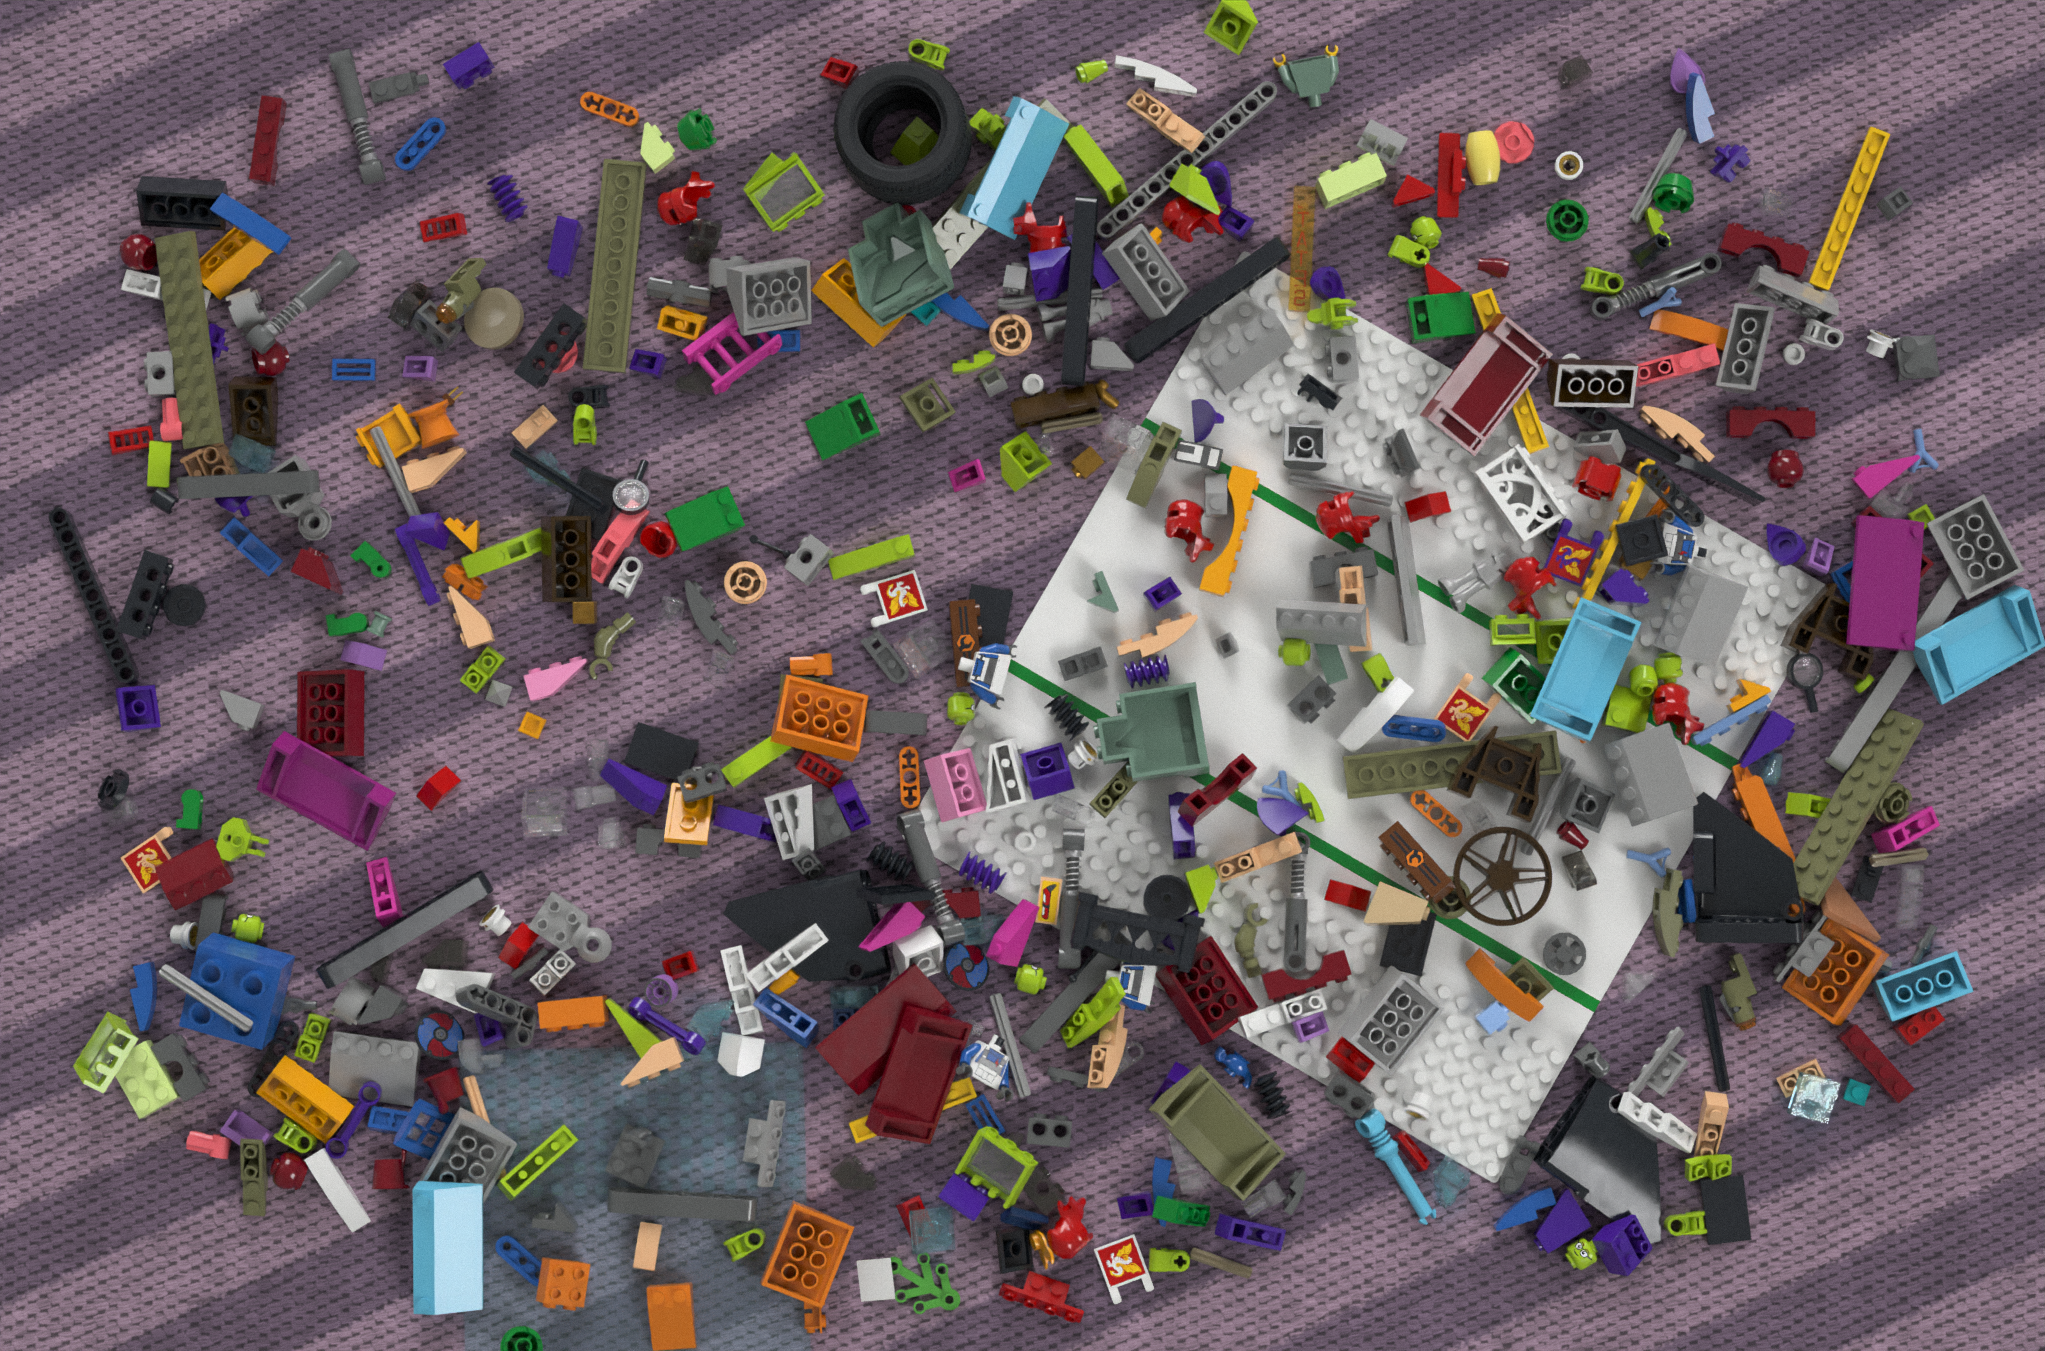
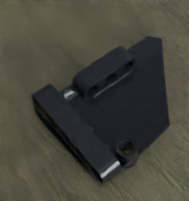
[1693,792,1804,943]
[723,869,891,982]
[1533,1076,1661,1244]

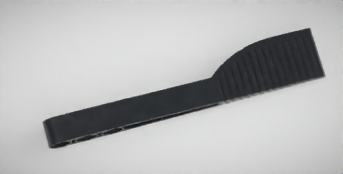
[1550,399,1765,506]

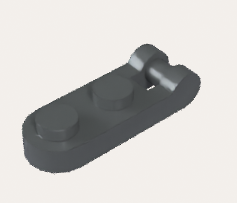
[860,628,909,684]
[1047,1066,1105,1092]
[1499,1135,1540,1195]

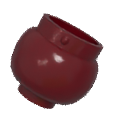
[120,234,158,270]
[251,341,290,376]
[1767,450,1804,488]
[269,1153,308,1190]

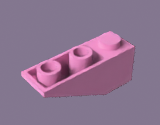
[524,656,589,701]

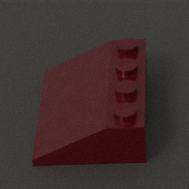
[297,669,364,757]
[1155,936,1259,1046]

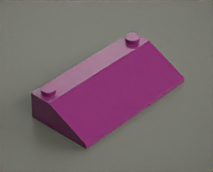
[1847,515,1924,651]
[256,731,396,851]

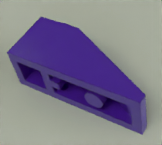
[1739,711,1795,768]
[600,758,667,816]
[1214,1213,1286,1251]

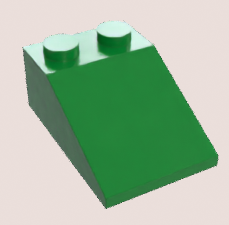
[664,486,745,552]
[1481,647,1546,725]

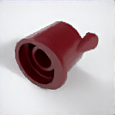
[422,1066,464,1114]
[372,1149,410,1189]

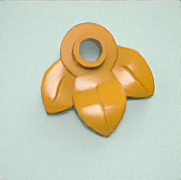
[1029,1229,1055,1270]

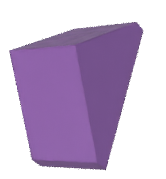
[402,356,438,382]
[1801,538,1835,576]
[340,640,387,671]
[1291,1011,1330,1043]

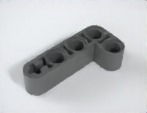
[456,984,537,1049]

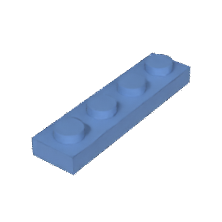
[1690,695,1771,746]

